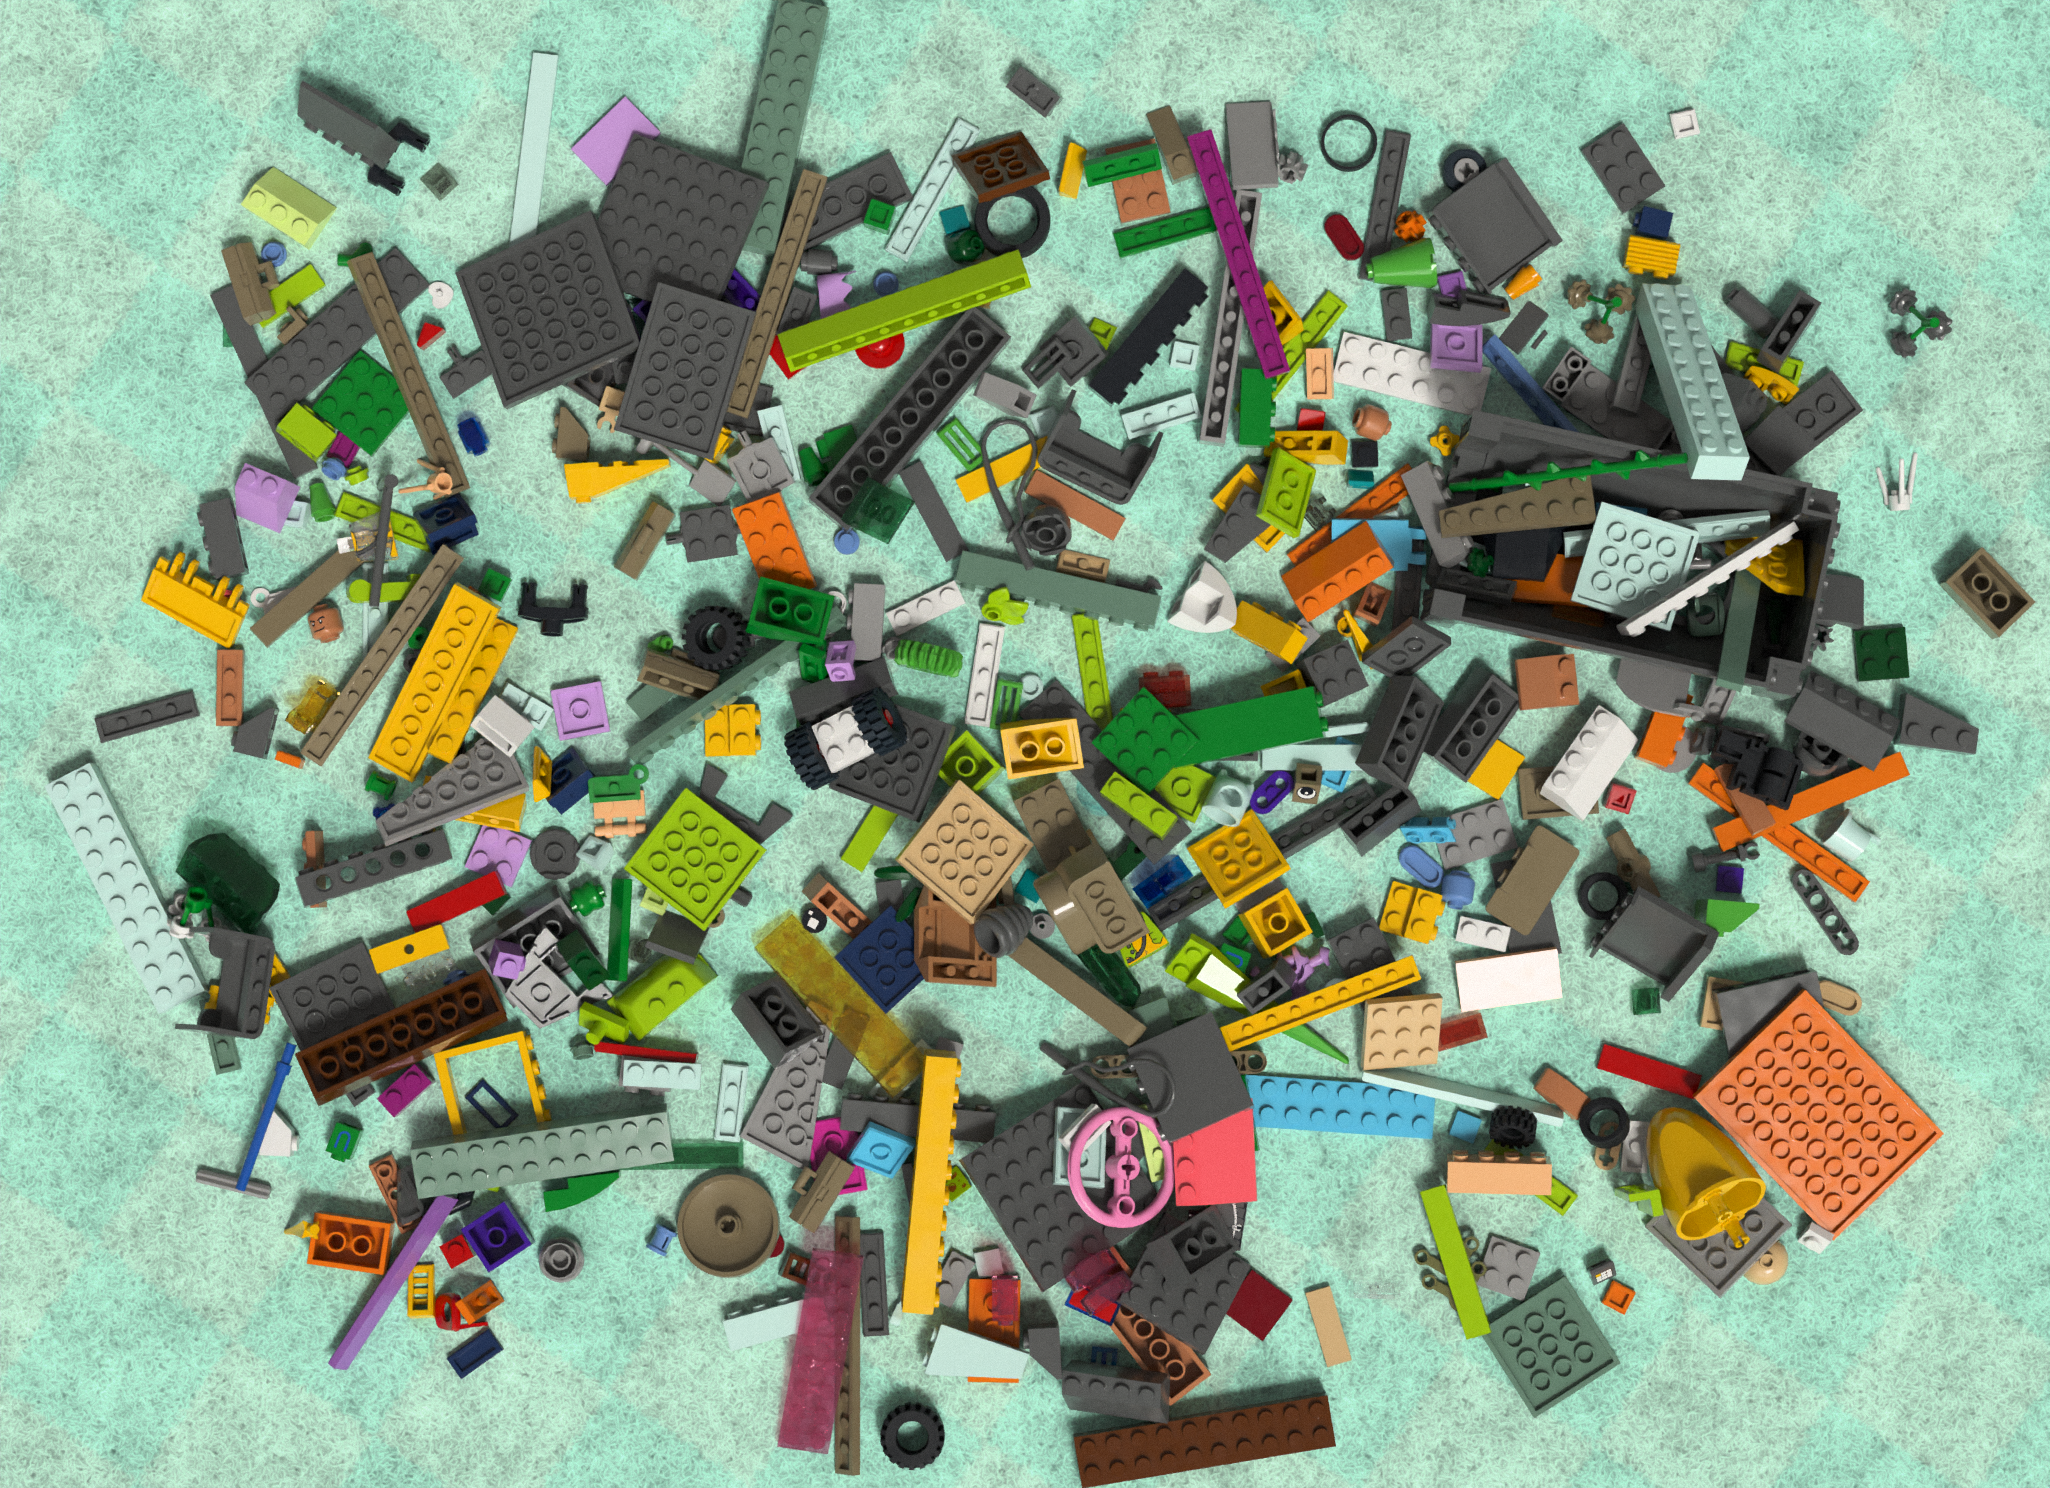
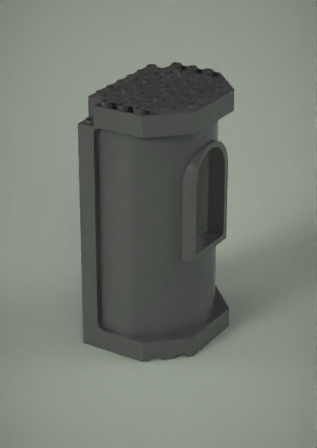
[1420,410,1841,701]

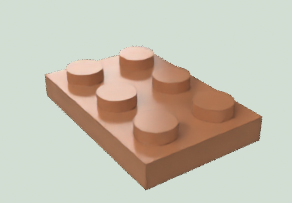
[1105,138,1171,224]

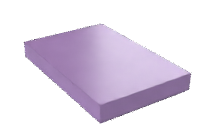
[571,97,661,186]

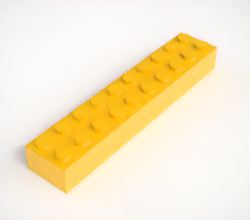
[901,1049,962,1315]

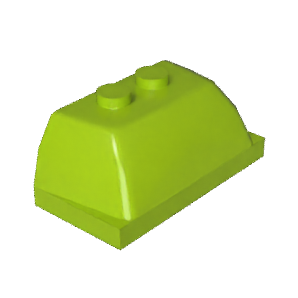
[607,954,718,1041]

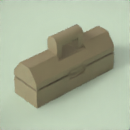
[221,242,280,326]
[614,501,676,581]
[637,647,720,701]
[789,1151,856,1233]

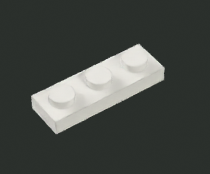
[886,580,966,636]

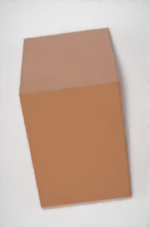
[1353,582,1392,627]

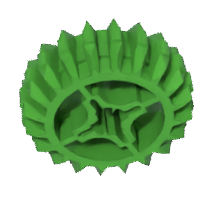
[894,639,963,678]

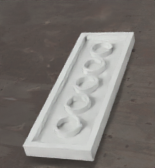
[1334,332,1491,416]

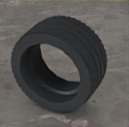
[974,186,1051,258]

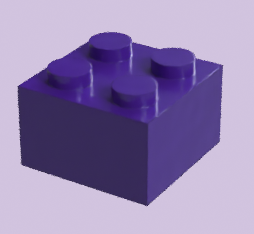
[461,1199,535,1273]

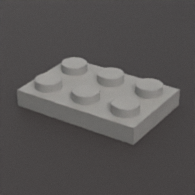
[1429,799,1518,870]

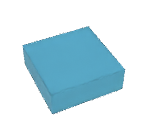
[1449,1110,1482,1144]

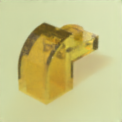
[285,679,340,735]

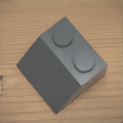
[1023,1323,1062,1380]

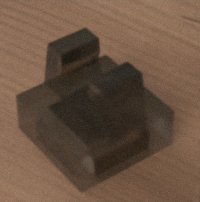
[1304,496,1337,532]

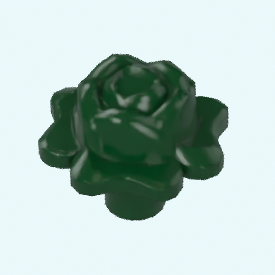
[1466,547,1494,578]

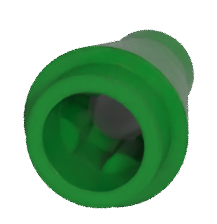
[798,447,828,487]

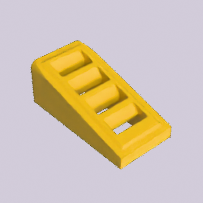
[407,1264,436,1319]

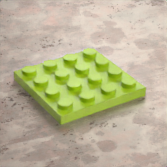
[624,788,767,931]

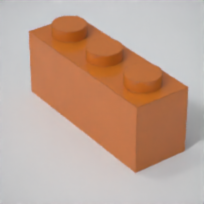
[1634,694,1695,769]

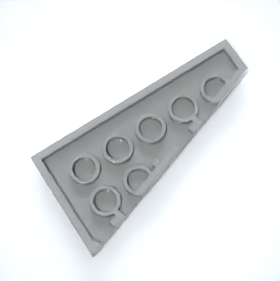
[375,738,529,846]
[740,1000,834,1170]

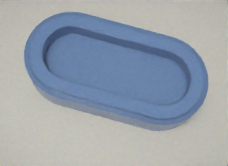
[1399,846,1444,888]

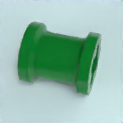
[365,770,398,801]

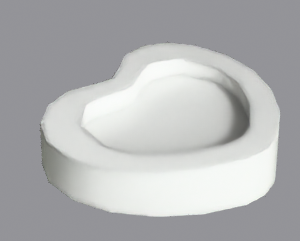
[428,282,454,309]

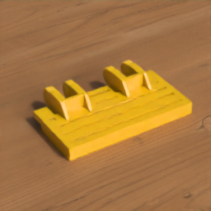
[141,551,250,649]

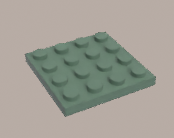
[1482,1275,1620,1418]

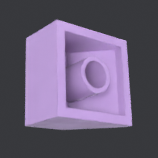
[235,463,300,533]

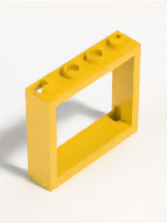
[434,1030,552,1135]

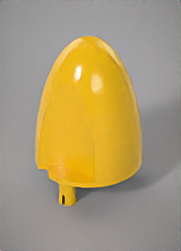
[1646,1107,1766,1248]

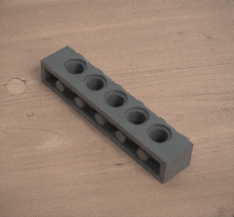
[295,827,452,908]

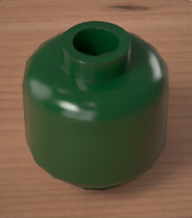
[947,229,985,265]

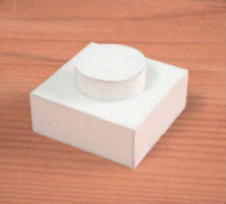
[1798,1222,1834,1254]

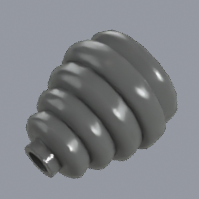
[974,903,1033,958]

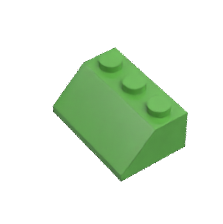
[1694,899,1760,937]

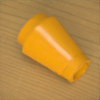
[1504,264,1543,300]

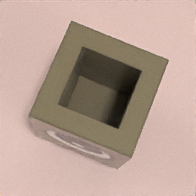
[1292,763,1322,805]

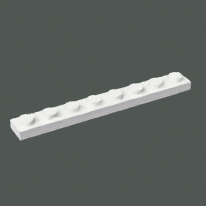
[1616,521,1799,637]

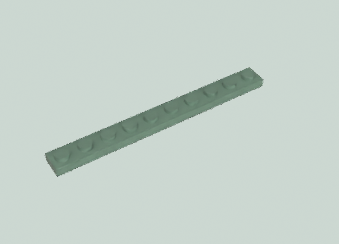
[626,605,847,764]

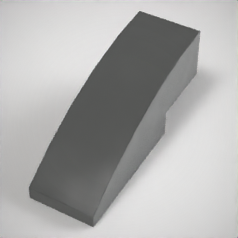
[1426,290,1511,326]

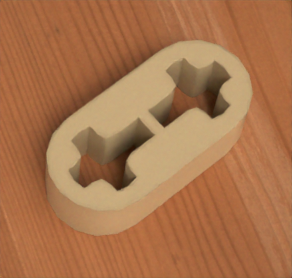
[1594,1122,1621,1170]

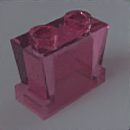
[992,1275,1018,1326]

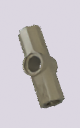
[1606,829,1661,898]

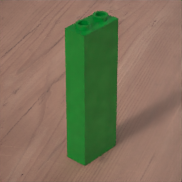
[1174,686,1329,769]

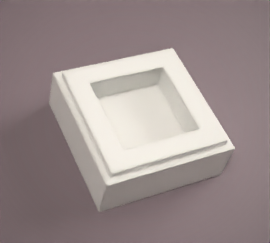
[1669,109,1700,140]

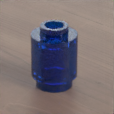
[457,417,491,457]

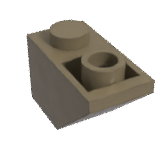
[552,407,591,463]

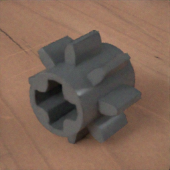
[1810,624,1834,652]

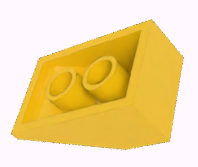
[1000,717,1084,779]

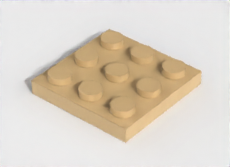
[1361,993,1443,1070]

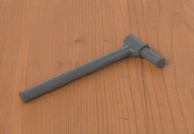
[369,474,398,608]

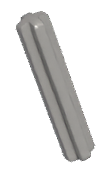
[196,1169,271,1199]

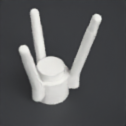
[1876,452,1918,511]

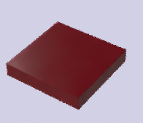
[1226,1269,1293,1341]

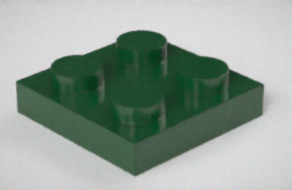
[1853,627,1910,682]

